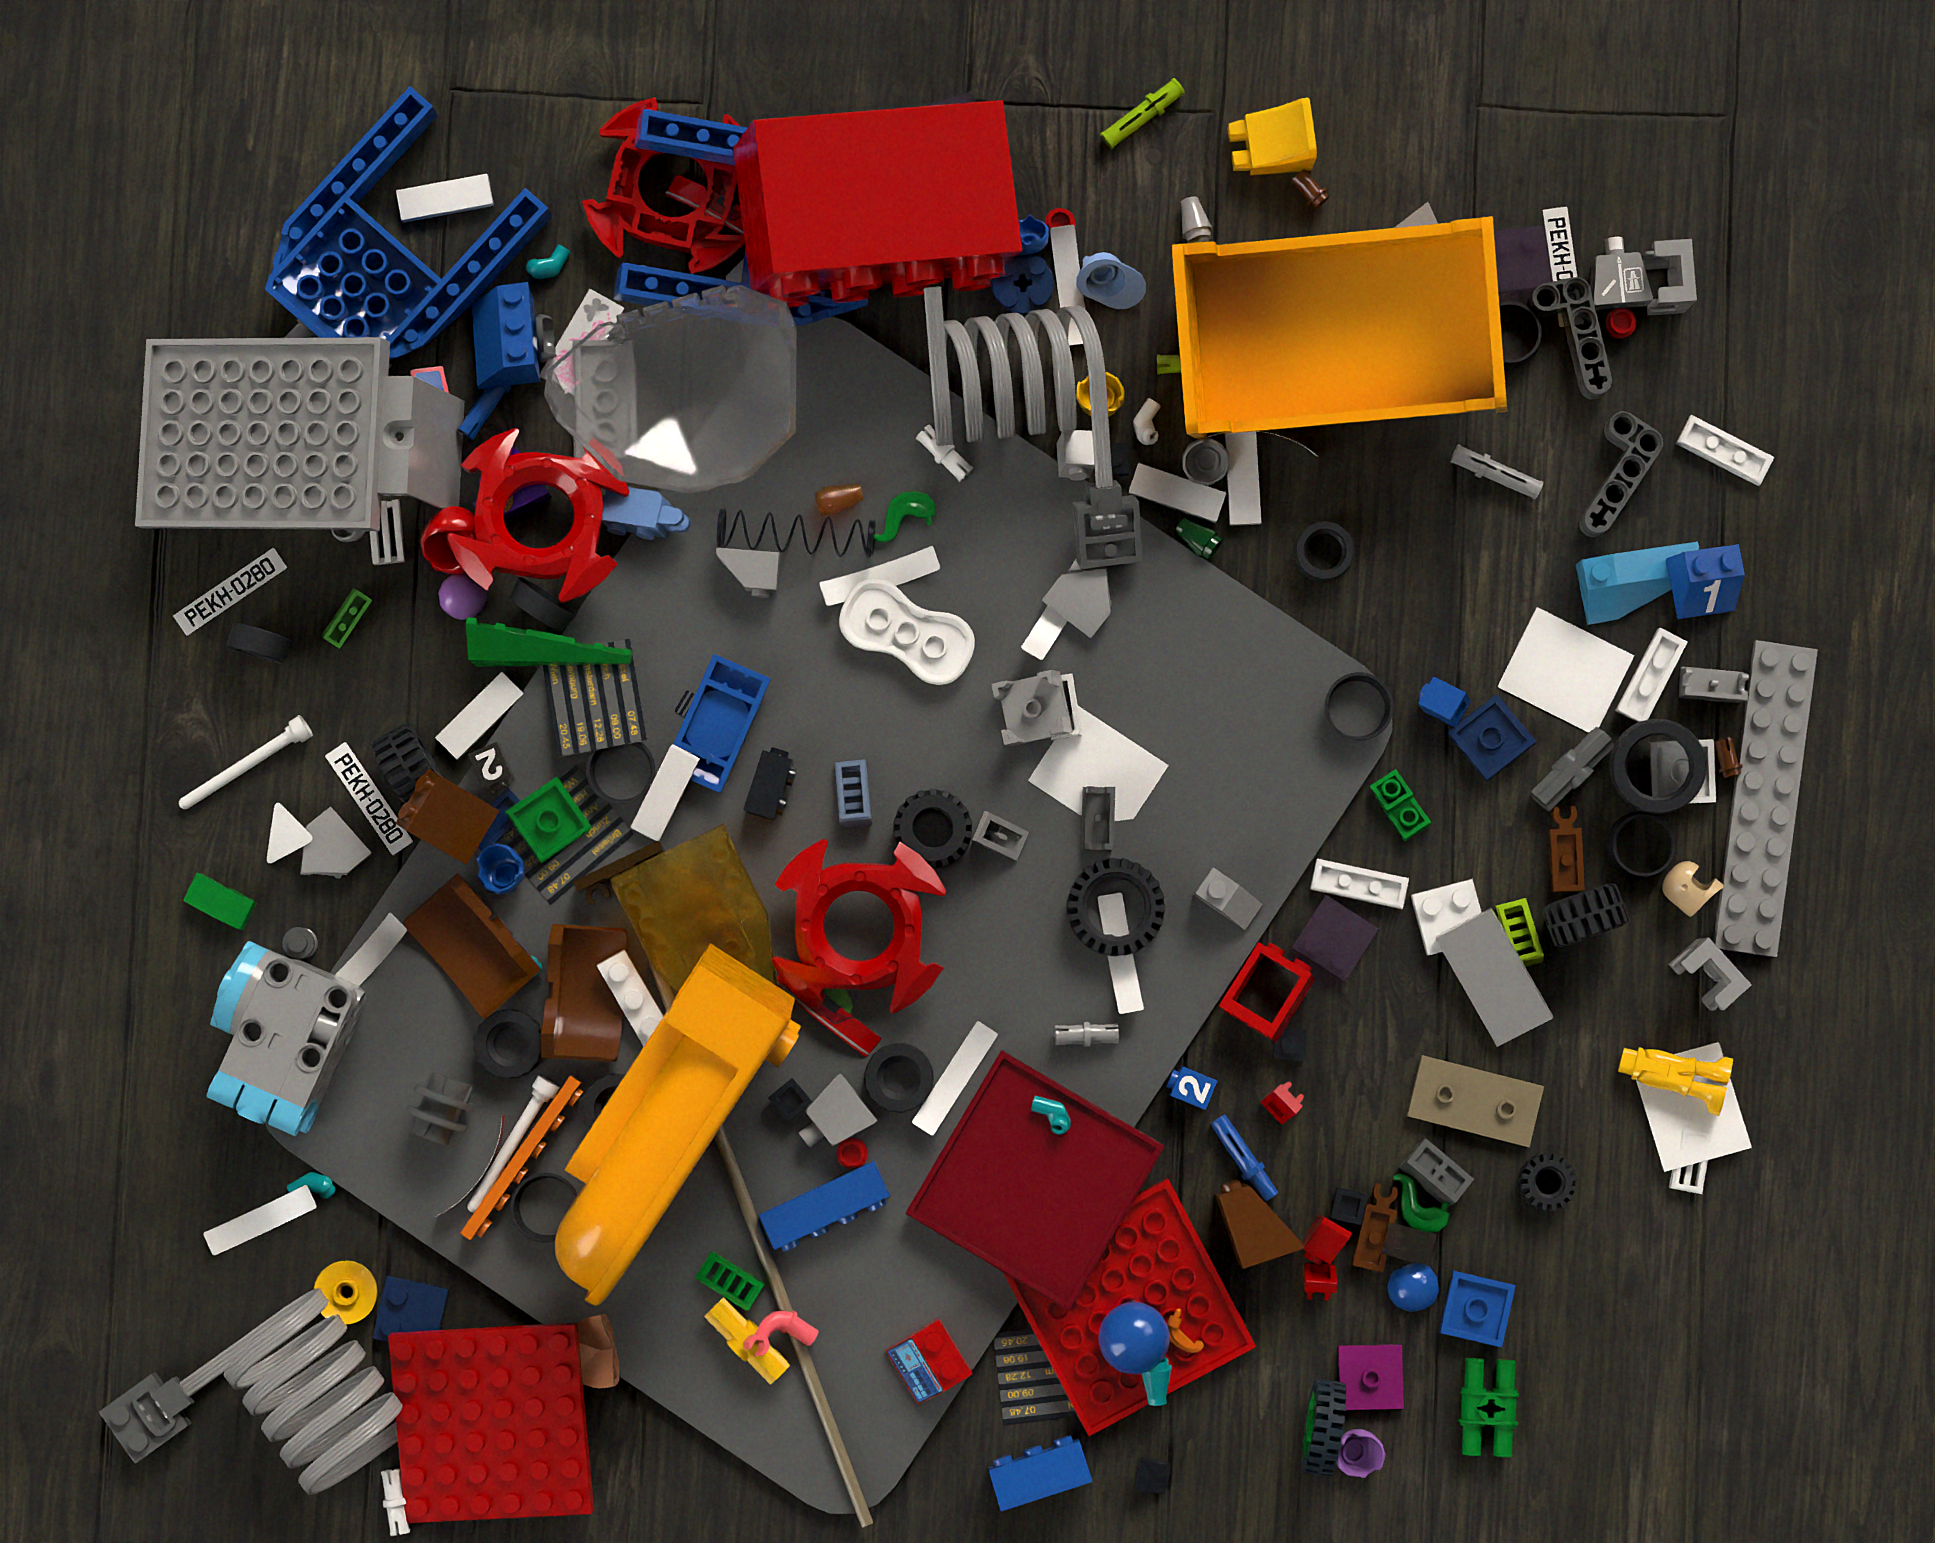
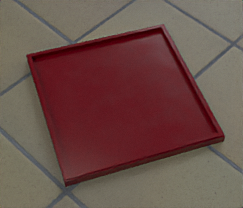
[905,1050,1165,1311]

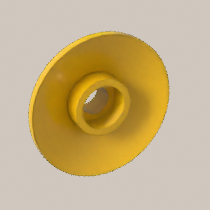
[314,1260,377,1324]

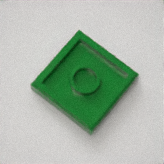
[505,776,593,863]

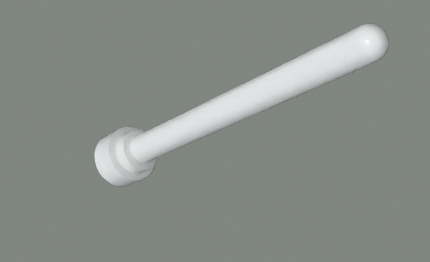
[179,715,313,809]
[467,1075,560,1212]

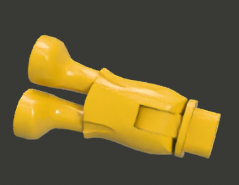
[1618,1047,1733,1116]

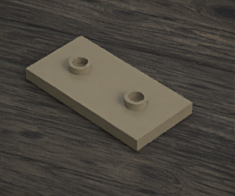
[1406,1055,1544,1147]

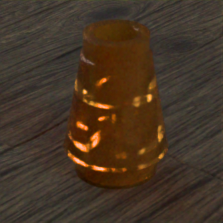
[815,483,863,517]

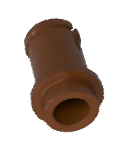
[1291,169,1329,209]
[1714,738,1743,779]

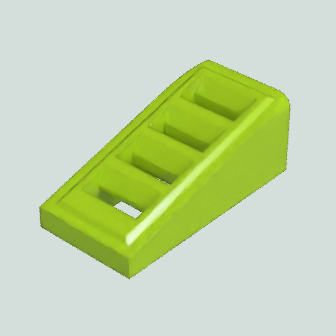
[1495,898,1544,967]

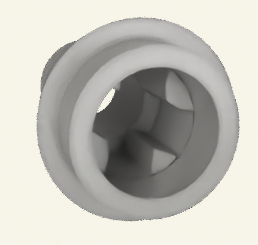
[1181,197,1213,243]

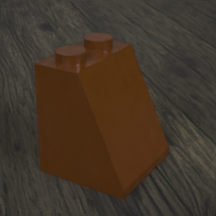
[395,769,500,865]
[1214,1180,1304,1269]

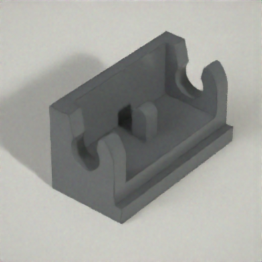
[1081,786,1115,851]
[1398,1138,1474,1206]

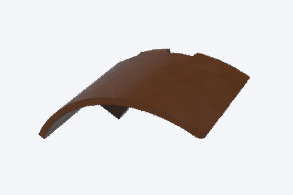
[403,873,541,1019]
[541,924,628,1062]

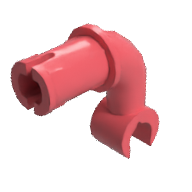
[743,1310,819,1356]

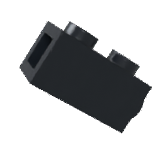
[743,747,797,821]

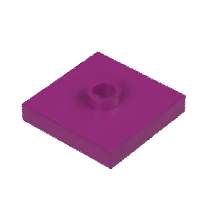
[1338,1344,1404,1410]

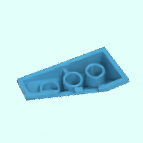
[1576,542,1699,625]

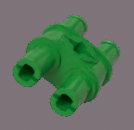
[1458,1358,1519,1457]

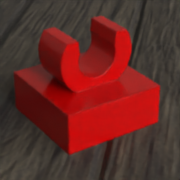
[1260,1082,1304,1125]
[1303,1263,1337,1301]

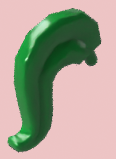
[874,491,935,543]
[1393,1173,1450,1233]

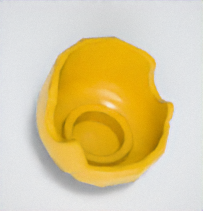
[1076,372,1125,417]

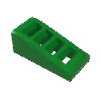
[695,1250,765,1312]

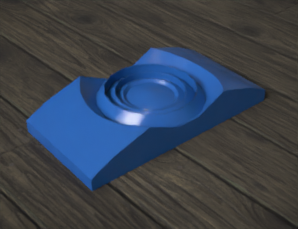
[673,653,771,793]

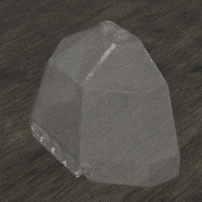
[544,285,797,494]

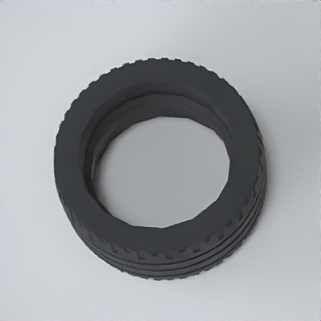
[1609,719,1706,814]

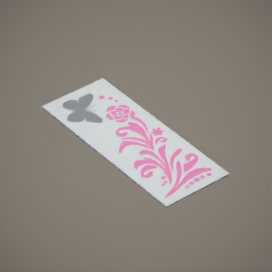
[540,289,624,395]

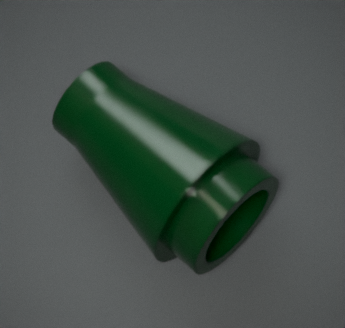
[1175,518,1223,560]

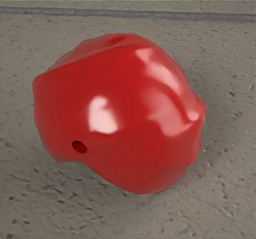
[420,506,477,575]

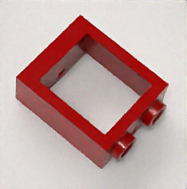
[1219,942,1316,1043]

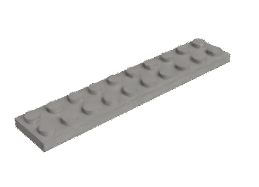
[1713,640,1818,957]

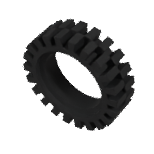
[1067,858,1166,957]

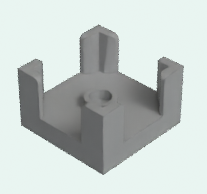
[1642,239,1697,315]
[991,670,1073,746]
[1668,938,1751,1011]

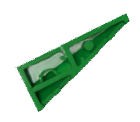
[466,617,633,667]

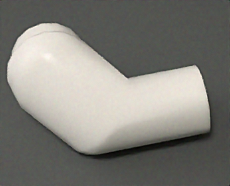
[1133,398,1161,445]

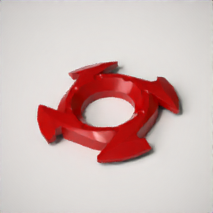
[582,97,745,274]
[447,428,630,603]
[772,839,946,1013]

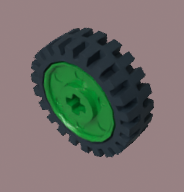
[1301,1379,1346,1477]

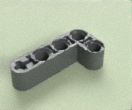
[1528,277,1612,400]
[1579,411,1663,537]

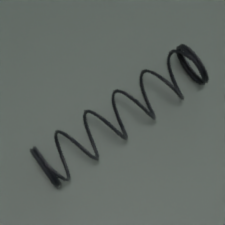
[717,508,876,560]

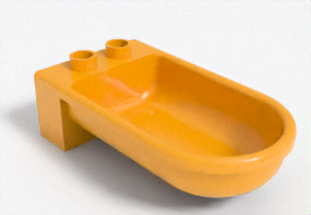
[555,943,801,1306]

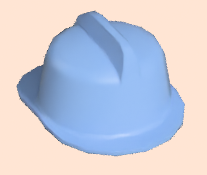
[1076,252,1146,309]

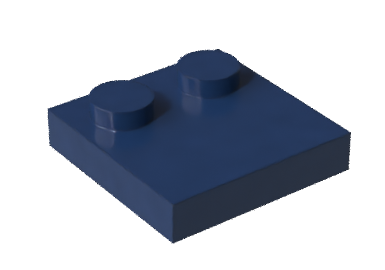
[1447,694,1536,782]
[372,1275,450,1342]

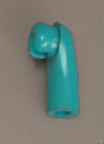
[1031,1095,1071,1135]

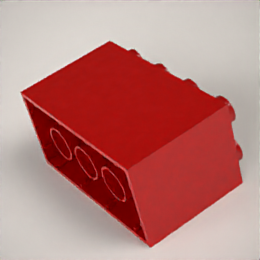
[733,100,1022,308]

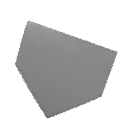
[1042,567,1112,638]
[300,806,371,878]

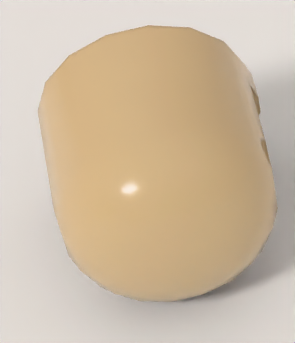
[1662,861,1724,917]

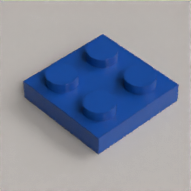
[1439,1270,1516,1347]

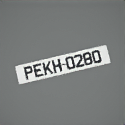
[1543,207,1584,327]
[173,548,287,636]
[325,742,413,855]

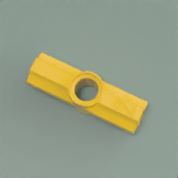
[704,1297,790,1385]

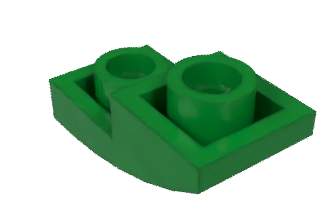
[1370,769,1431,842]
[183,873,257,930]

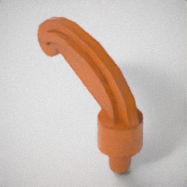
[1167,1308,1204,1353]

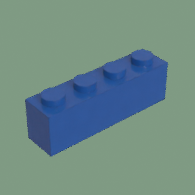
[759,1160,890,1252]

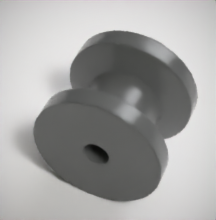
[282,927,318,959]

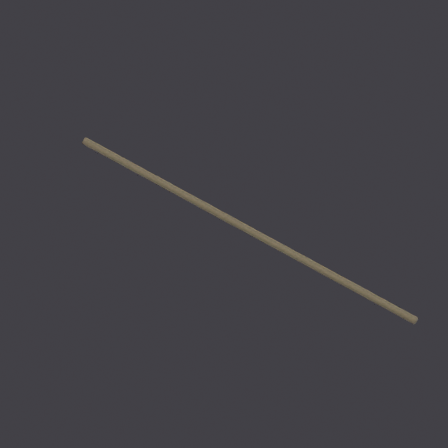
[648,959,873,1527]

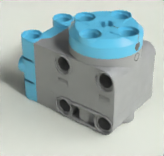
[207,941,366,1136]

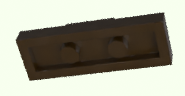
[573,841,667,905]

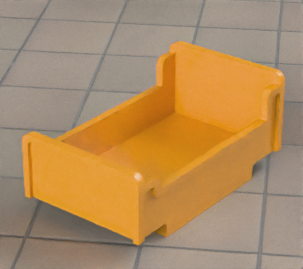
[1172,216,1507,439]

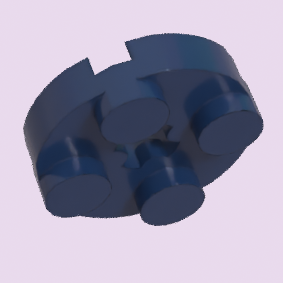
[992,254,1054,316]

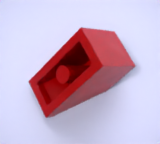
[1302,1214,1352,1266]

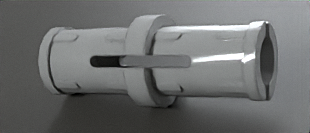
[1054,1022,1119,1047]

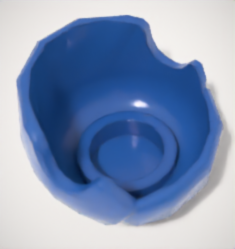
[1018,214,1049,255]
[476,844,525,895]
[1387,1263,1439,1312]

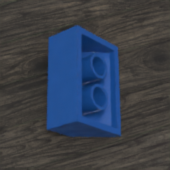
[472,282,540,389]
[988,1435,1093,1511]

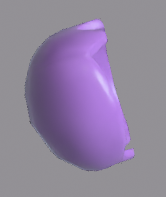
[438,573,487,620]
[1337,1429,1386,1478]

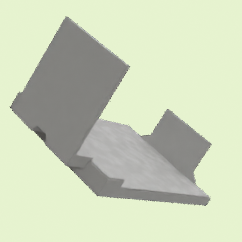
[135,337,465,531]

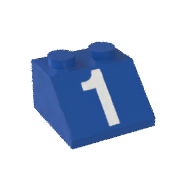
[1666,544,1745,619]

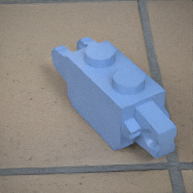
[602,487,692,540]

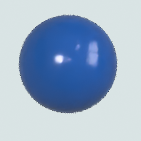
[1098,1302,1170,1374]

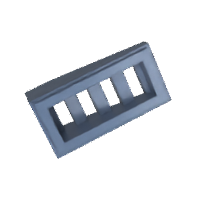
[835,759,873,829]

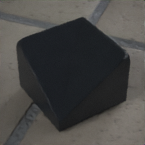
[1134,1457,1171,1494]

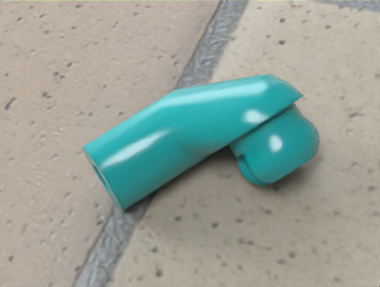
[526,244,571,279]
[286,1172,335,1199]

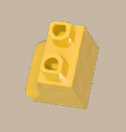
[1227,97,1317,175]

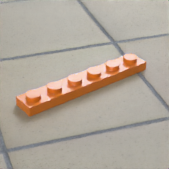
[460,1076,583,1240]

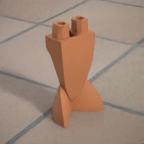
[577,1314,620,1388]

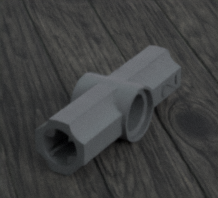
[1529,727,1614,811]

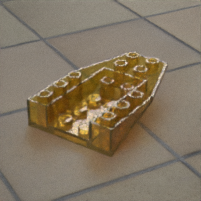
[611,823,778,992]

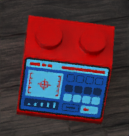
[885,1317,972,1405]

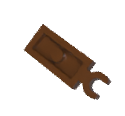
[1548,806,1585,892]
[1351,1183,1398,1272]

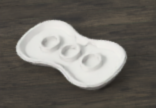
[839,579,975,685]

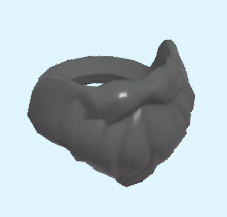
[535,314,557,363]

